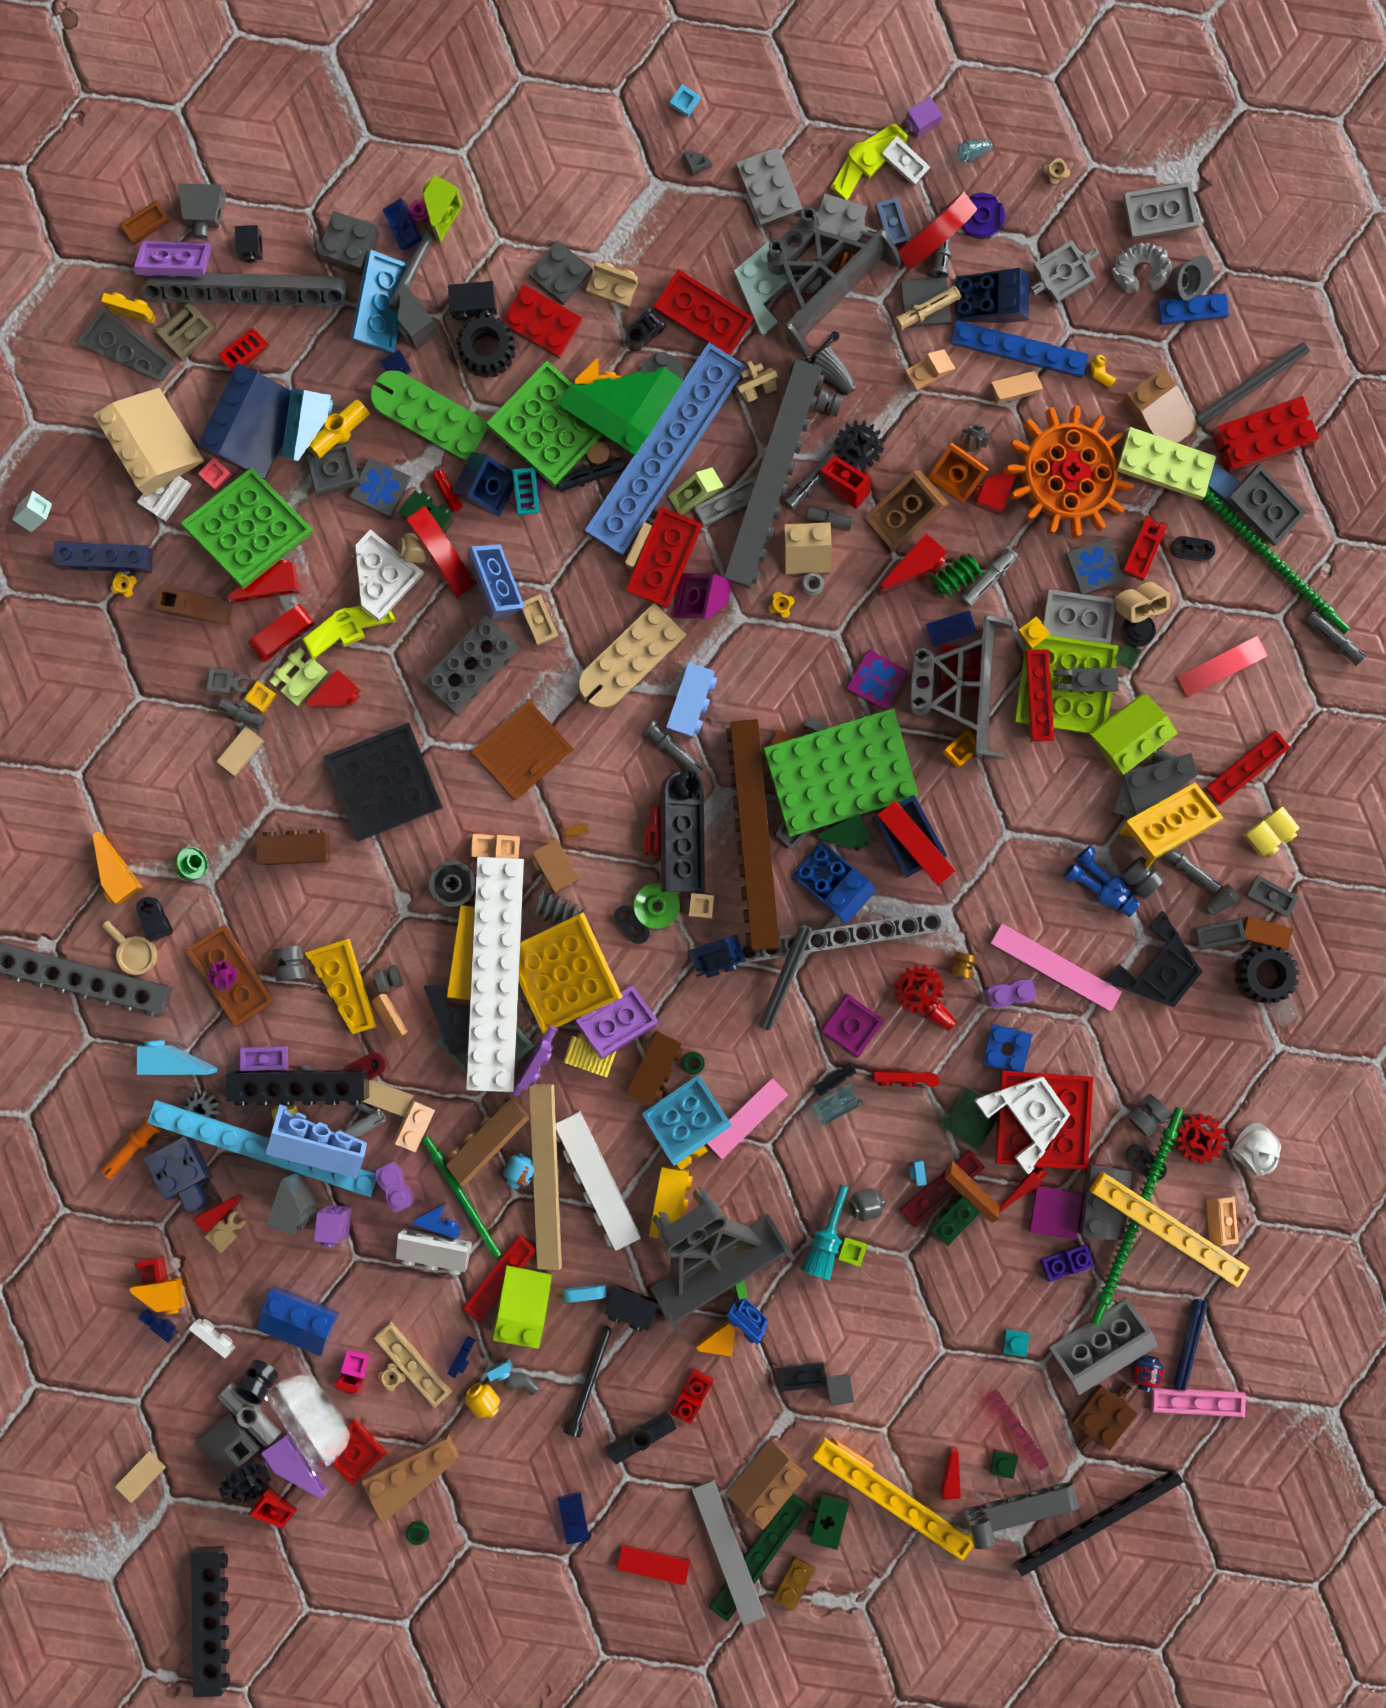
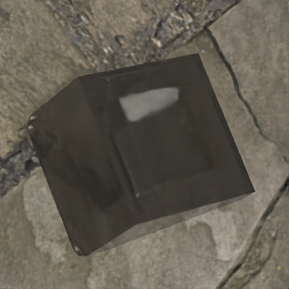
[200,1179,223,1213]

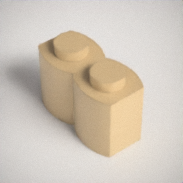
[1116,582,1170,623]

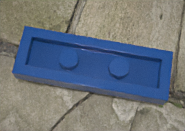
[1157,293,1229,325]

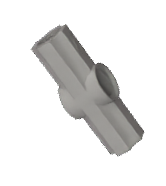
[218,1382,281,1448]

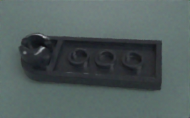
[660,771,705,892]

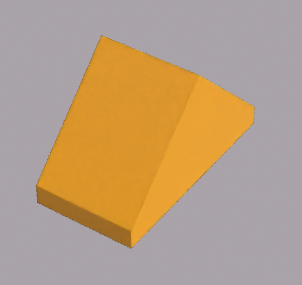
[696,1320,736,1357]

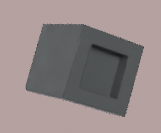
[825,1374,854,1406]

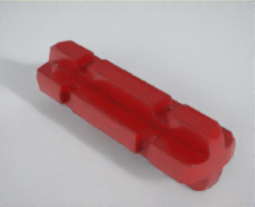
[432,469,463,513]

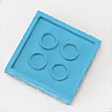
[642,1074,732,1166]

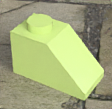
[668,467,724,515]

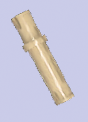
[895,286,961,331]

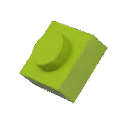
[838,1236,867,1267]

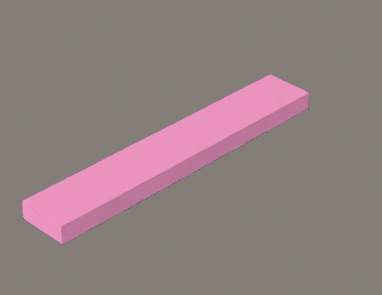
[990,923,1122,1012]

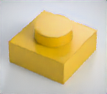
[1017,616,1051,649]

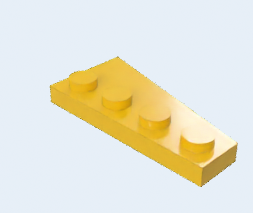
[305,939,376,1034]

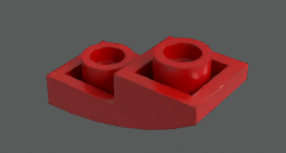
[670,1368,714,1425]

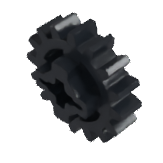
[834,420,884,471]
[218,1463,271,1505]

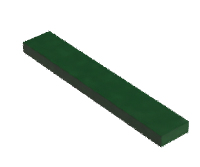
[709,1493,810,1622]

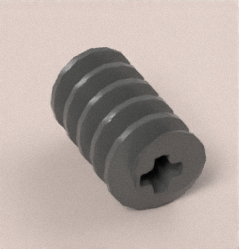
[535,889,586,925]

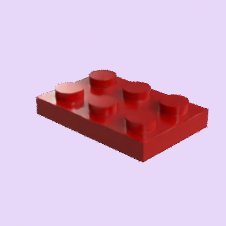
[502,284,582,358]

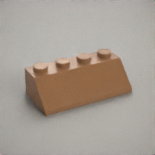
[446,1097,531,1187]

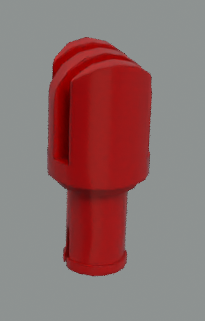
[643,805,661,856]

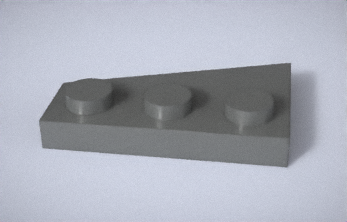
[1124,753,1198,815]

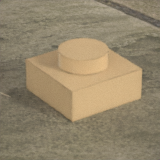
[689,893,714,919]

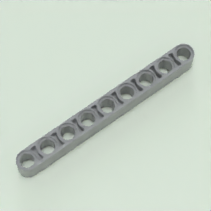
[741,912,942,962]

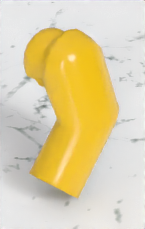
[1090,355,1116,388]

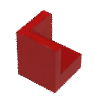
[135,1255,168,1284]

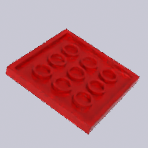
[995,1070,1093,1170]

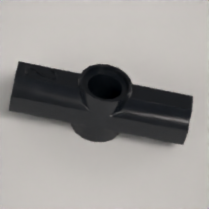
[606,1410,677,1465]

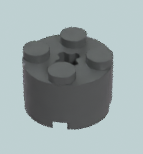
[429,861,476,908]

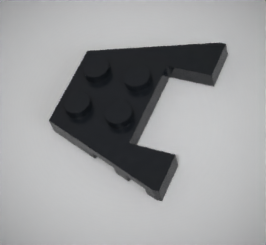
[1105,911,1203,1007]
[424,984,470,1054]

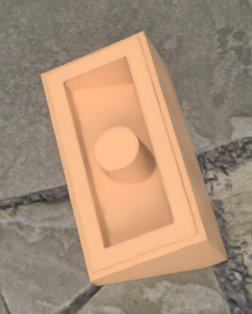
[991,371,1043,404]
[371,993,408,1041]
[1206,1197,1238,1246]

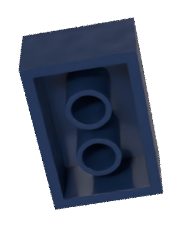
[871,795,947,879]

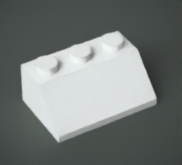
[396,1228,472,1275]

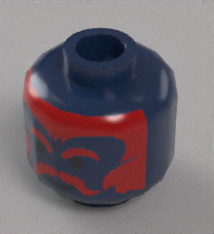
[1131,1355,1164,1391]

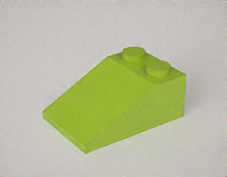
[492,1265,552,1349]

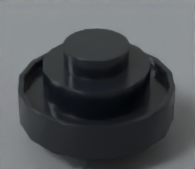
[1121,617,1156,648]

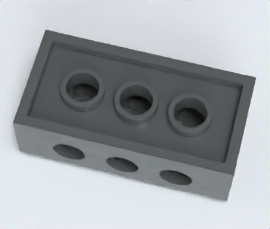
[423,615,521,716]

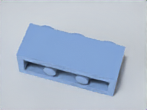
[666,662,717,739]

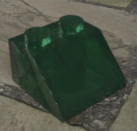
[939,1086,998,1150]

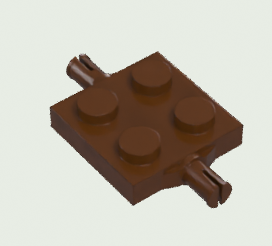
[1071,1382,1138,1452]

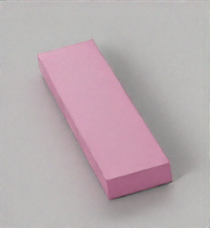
[707,1078,788,1159]
[1150,1387,1246,1417]

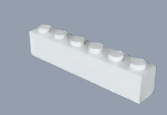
[556,1111,641,1251]

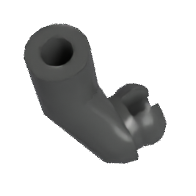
[504,1373,540,1396]

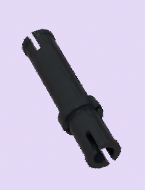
[558,457,625,493]

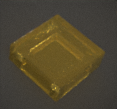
[565,823,590,838]

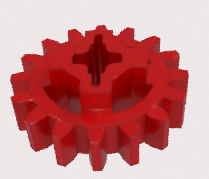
[894,964,945,1015]
[1176,1113,1227,1165]

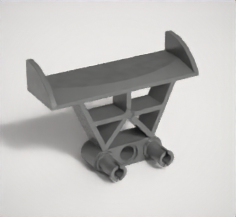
[767,207,901,358]
[911,615,1014,760]
[651,1187,796,1334]

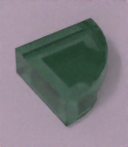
[1115,646,1142,670]

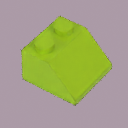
[423,175,463,243]

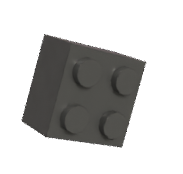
[318,211,380,276]

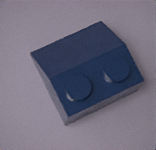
[452,452,519,517]

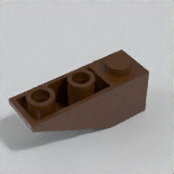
[154,586,233,625]

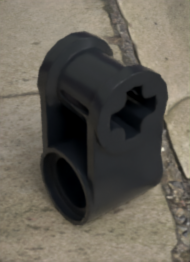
[625,307,667,351]
[136,897,173,943]

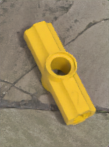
[307,399,370,458]

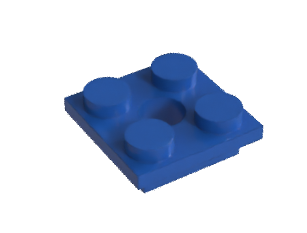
[982,1024,1033,1072]
[726,1296,768,1345]

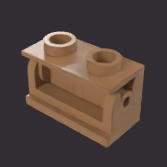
[531,839,580,893]

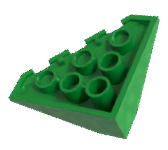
[557,368,683,457]

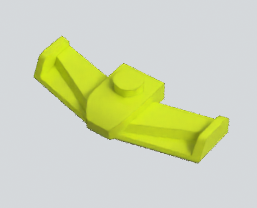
[830,124,908,200]
[302,605,396,661]

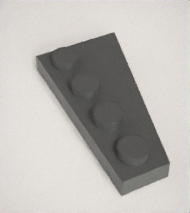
[76,306,176,382]

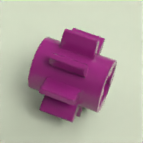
[207,961,238,990]

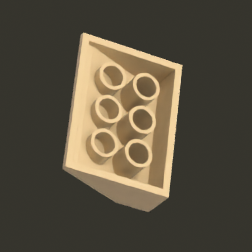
[93,388,204,497]

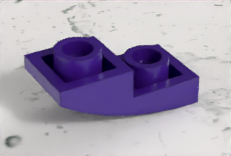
[1039,1244,1094,1282]

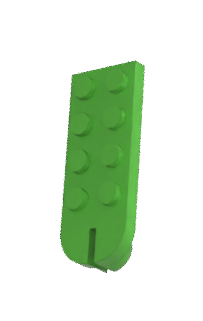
[371,370,488,462]

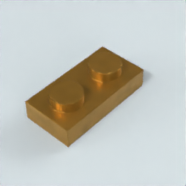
[772,1556,816,1611]

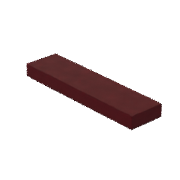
[899,1149,985,1227]

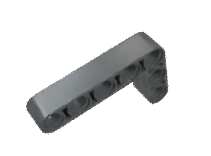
[963,1482,1079,1549]

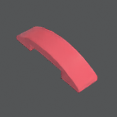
[1176,636,1268,697]

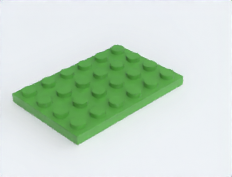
[763,708,919,837]

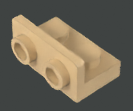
[586,261,638,309]

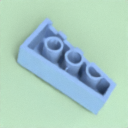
[265,1104,367,1179]

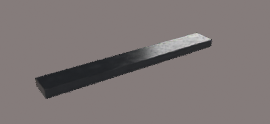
[1014,1470,1184,1577]

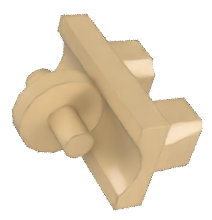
[735,361,778,402]

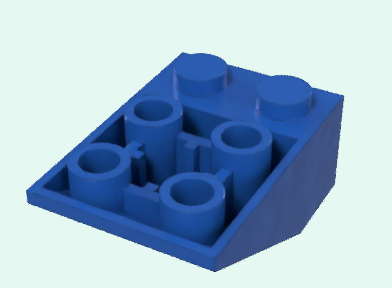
[791,842,877,924]

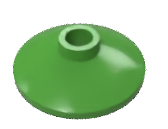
[634,883,680,929]

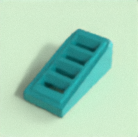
[512,467,540,515]

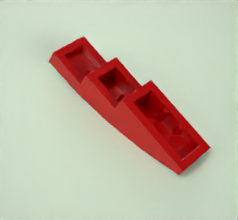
[405,506,475,598]

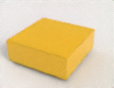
[244,681,277,713]

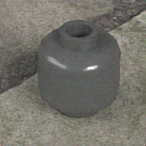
[849,1188,885,1222]

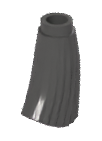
[813,346,857,396]

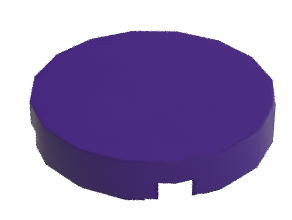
[962,192,1005,239]

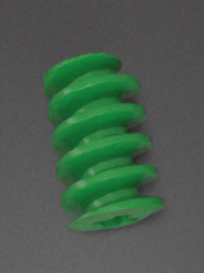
[930,553,982,599]

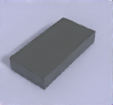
[1195,918,1246,950]

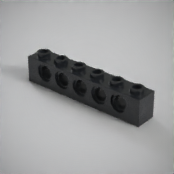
[226,1070,369,1106]
[191,1546,230,1697]

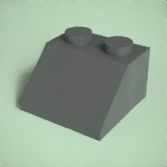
[397,284,438,350]

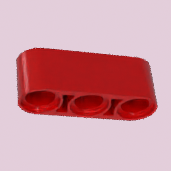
[248,604,315,662]

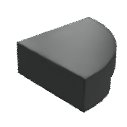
[683,151,713,176]

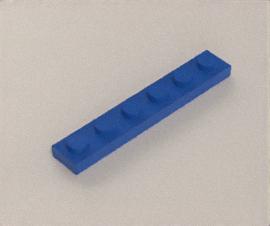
[951,320,1088,378]

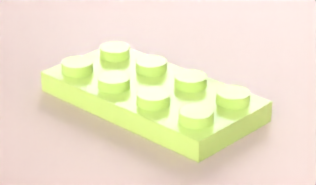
[1116,427,1216,500]

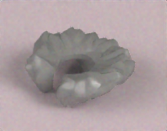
[1112,243,1172,294]

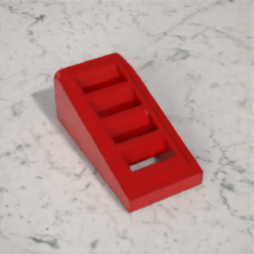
[218,328,269,372]
[193,1194,243,1233]
[334,1374,365,1397]
[940,1446,961,1499]

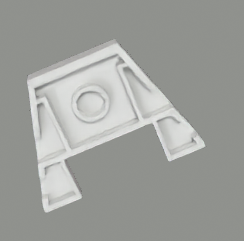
[973,1076,1070,1174]

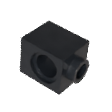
[235,225,263,263]

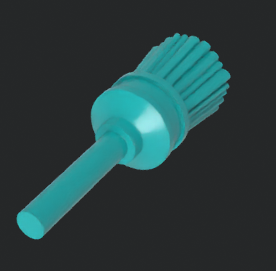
[801,1184,849,1280]

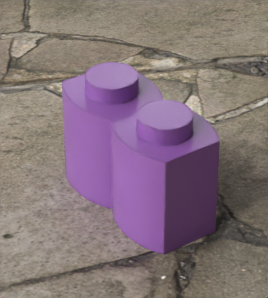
[984,980,1036,1008]
[376,1161,414,1213]

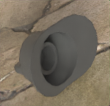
[1165,255,1213,301]

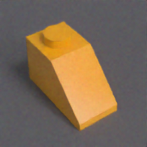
[130,1277,185,1315]

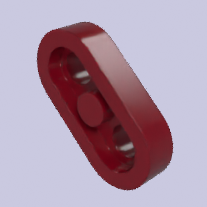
[343,1052,387,1080]

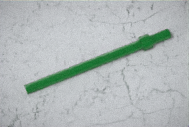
[421,1135,502,1258]

